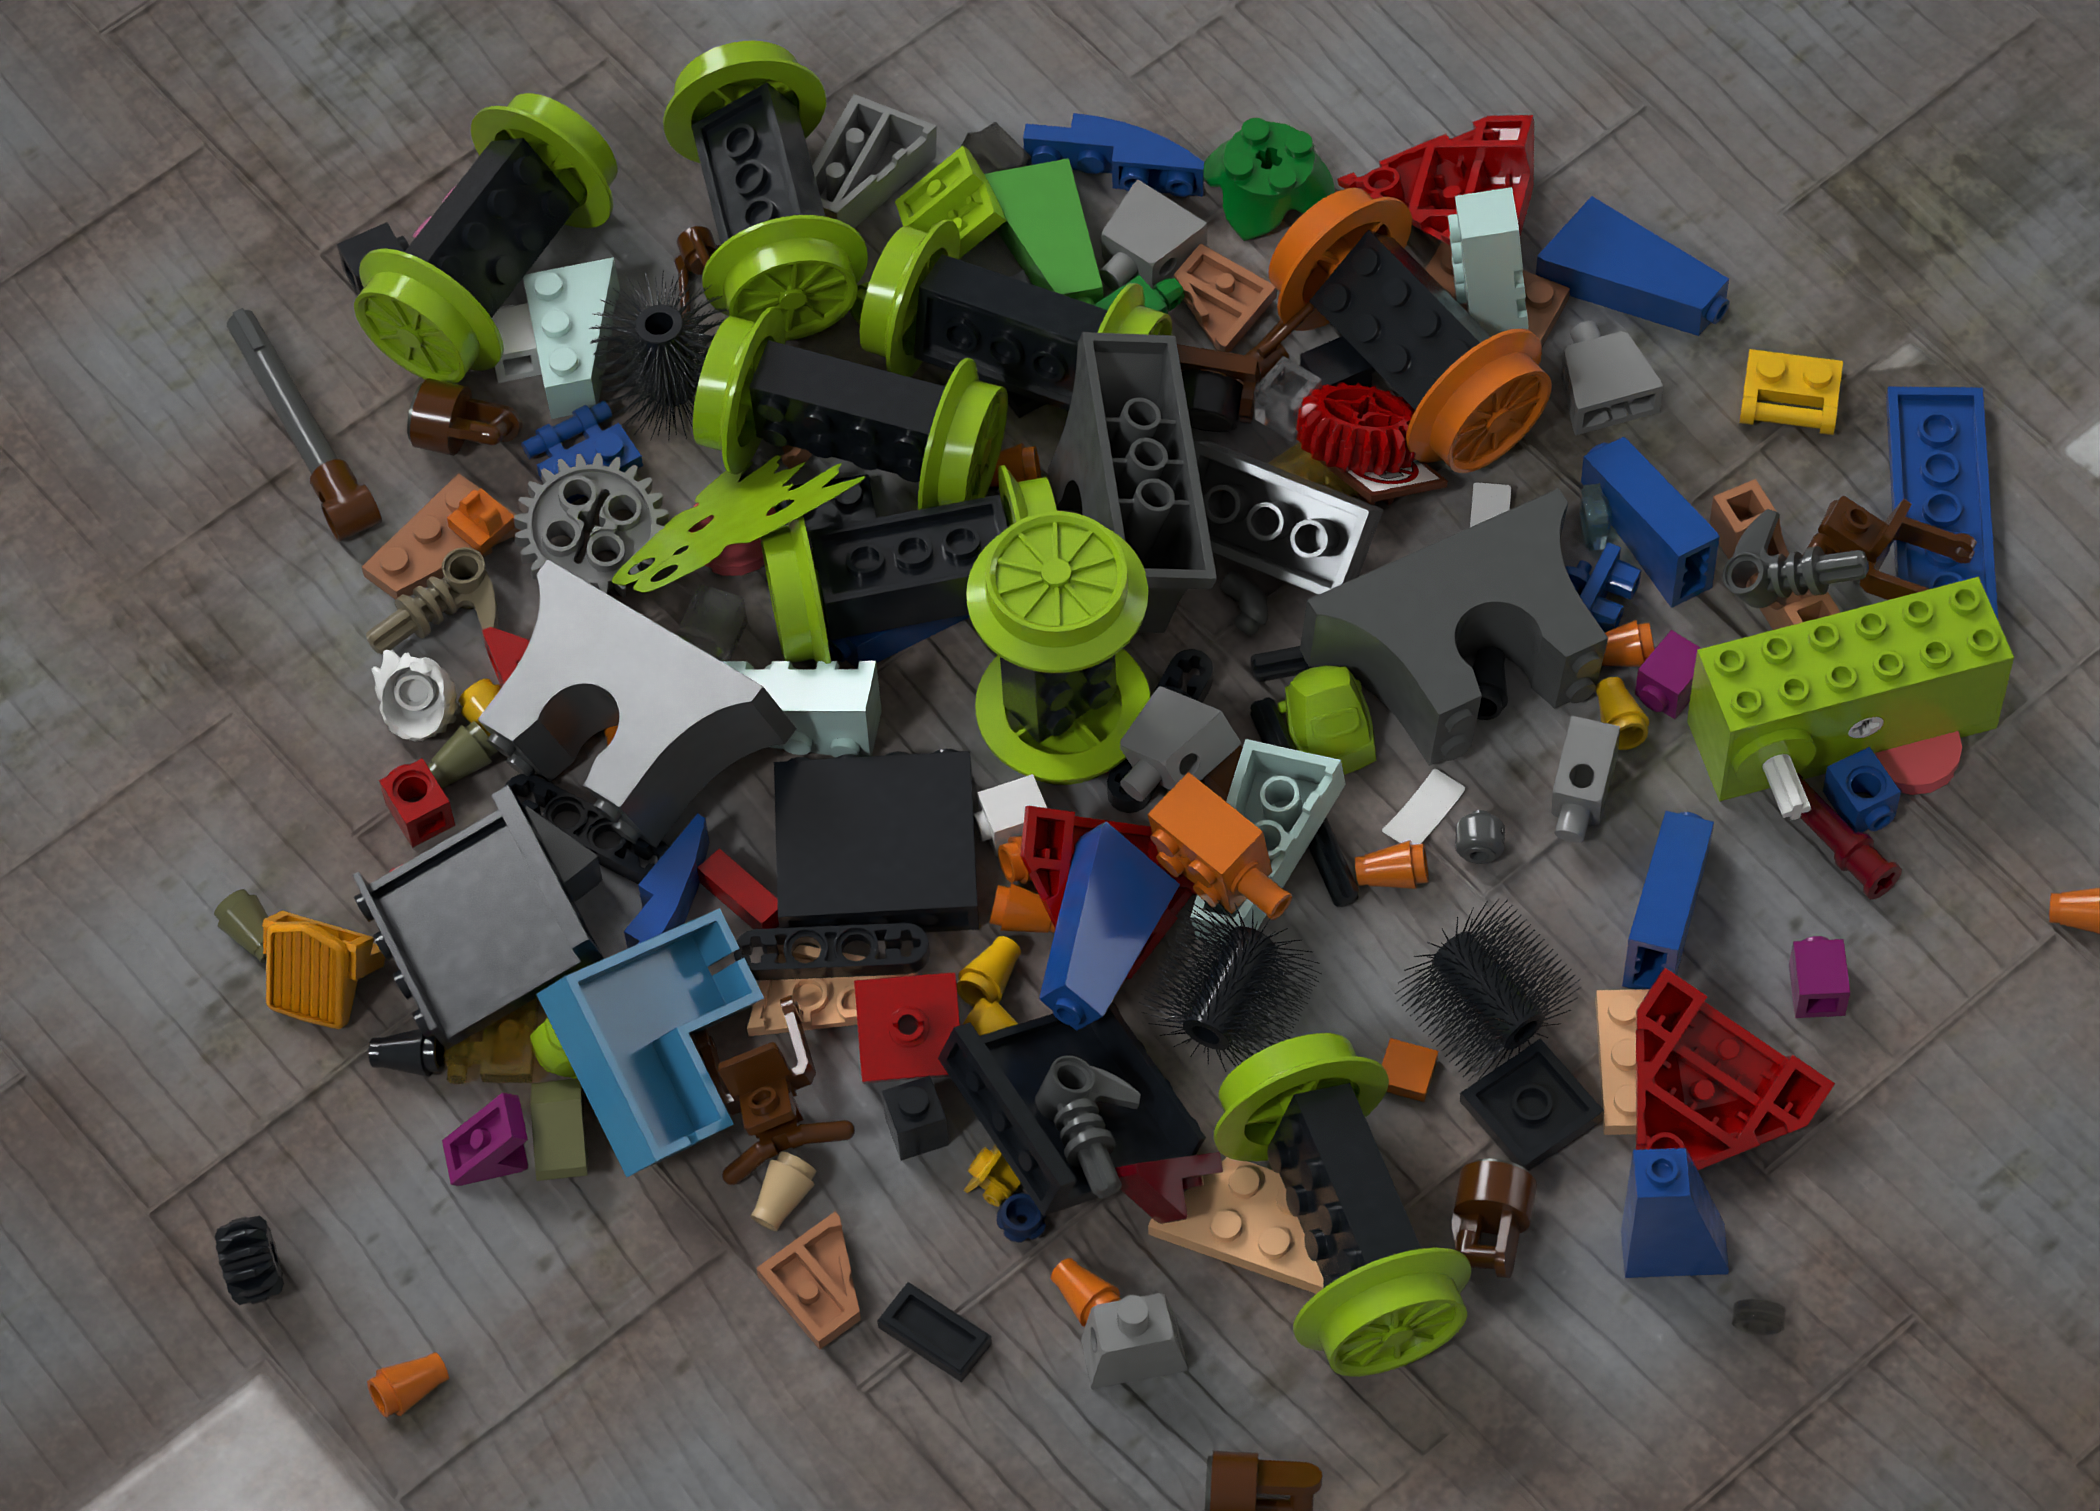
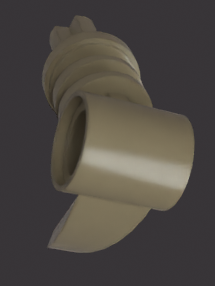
[366,547,499,654]

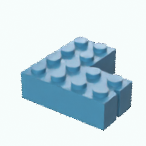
[536,908,764,1177]

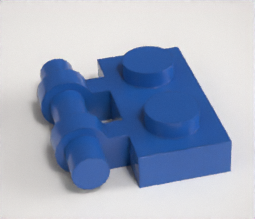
[521,401,643,504]

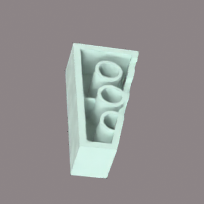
[1448,187,1529,337]
[721,661,882,758]
[1190,739,1346,944]

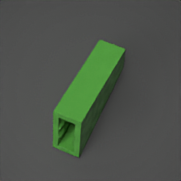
[984,158,1103,305]

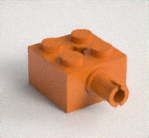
[1147,772,1292,920]

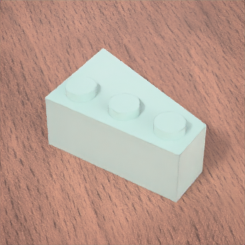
[523,257,620,419]

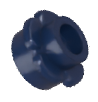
[996,1193,1047,1243]

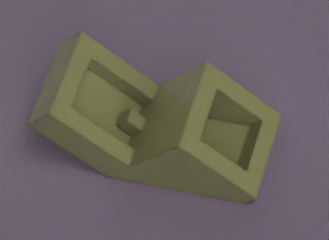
[530,1078,588,1181]

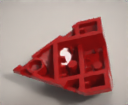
[1337,115,1535,246]
[1020,806,1197,989]
[1636,968,1835,1171]

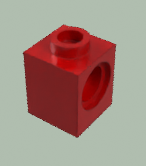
[379,758,456,848]

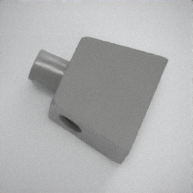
[1099,180,1207,291]
[1561,321,1663,436]
[1120,686,1241,802]
[1552,715,1620,843]
[1081,1293,1188,1389]

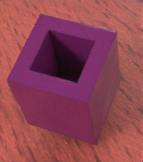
[1635,630,1702,719]
[1789,936,1850,1018]

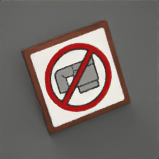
[1319,460,1448,506]

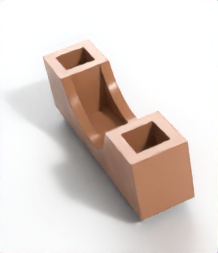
[1709,479,1840,630]

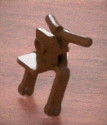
[1802,496,1977,600]
[694,995,855,1185]

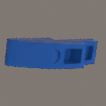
[1023,113,1204,197]

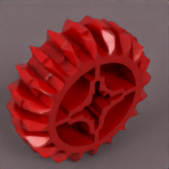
[1296,382,1416,476]

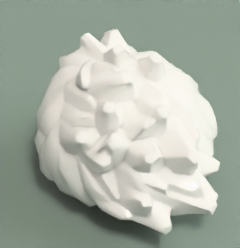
[372,650,462,742]

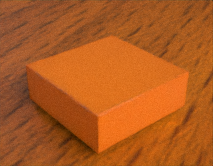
[1382,1038,1439,1102]

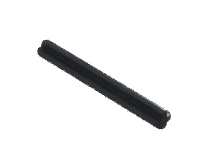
[1250,697,1359,907]

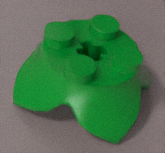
[1204,118,1335,241]

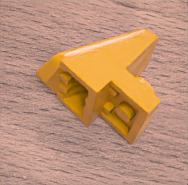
[262,911,385,1029]

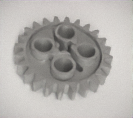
[514,453,668,598]

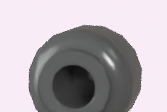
[1455,810,1505,864]

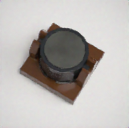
[1177,344,1262,432]

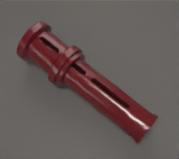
[1797,773,1902,900]

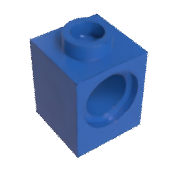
[1823,747,1901,833]

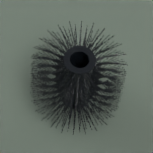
[589,270,728,442]
[1395,899,1581,1081]
[1139,900,1322,1072]

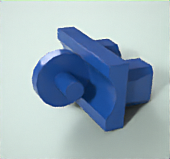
[1565,542,1641,633]

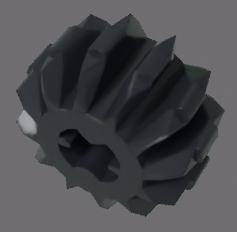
[215,1215,284,1305]

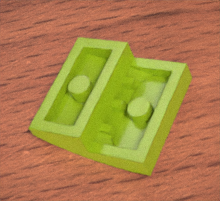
[895,145,1006,259]

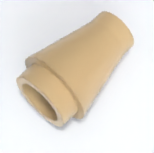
[751,1151,816,1231]

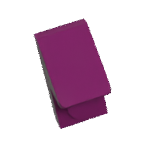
[442,1092,528,1186]

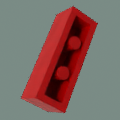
[697,848,779,929]

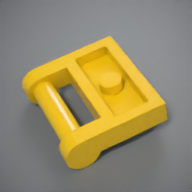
[1739,349,1843,435]

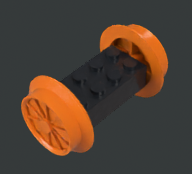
[1268,188,1552,473]

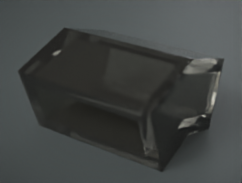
[960,122,1032,174]

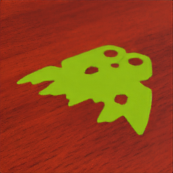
[612,455,865,593]

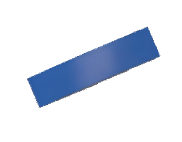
[624,813,710,949]

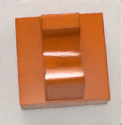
[447,488,515,555]

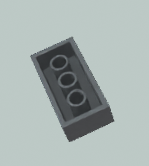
[1194,441,1384,594]

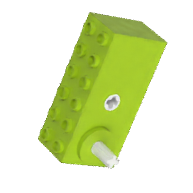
[1687,577,2014,820]

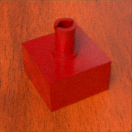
[854,972,960,1084]

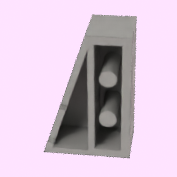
[812,94,937,229]

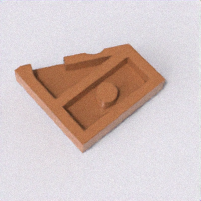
[1174,243,1277,353]
[756,1211,861,1350]

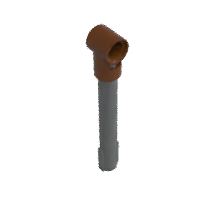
[227,308,382,542]

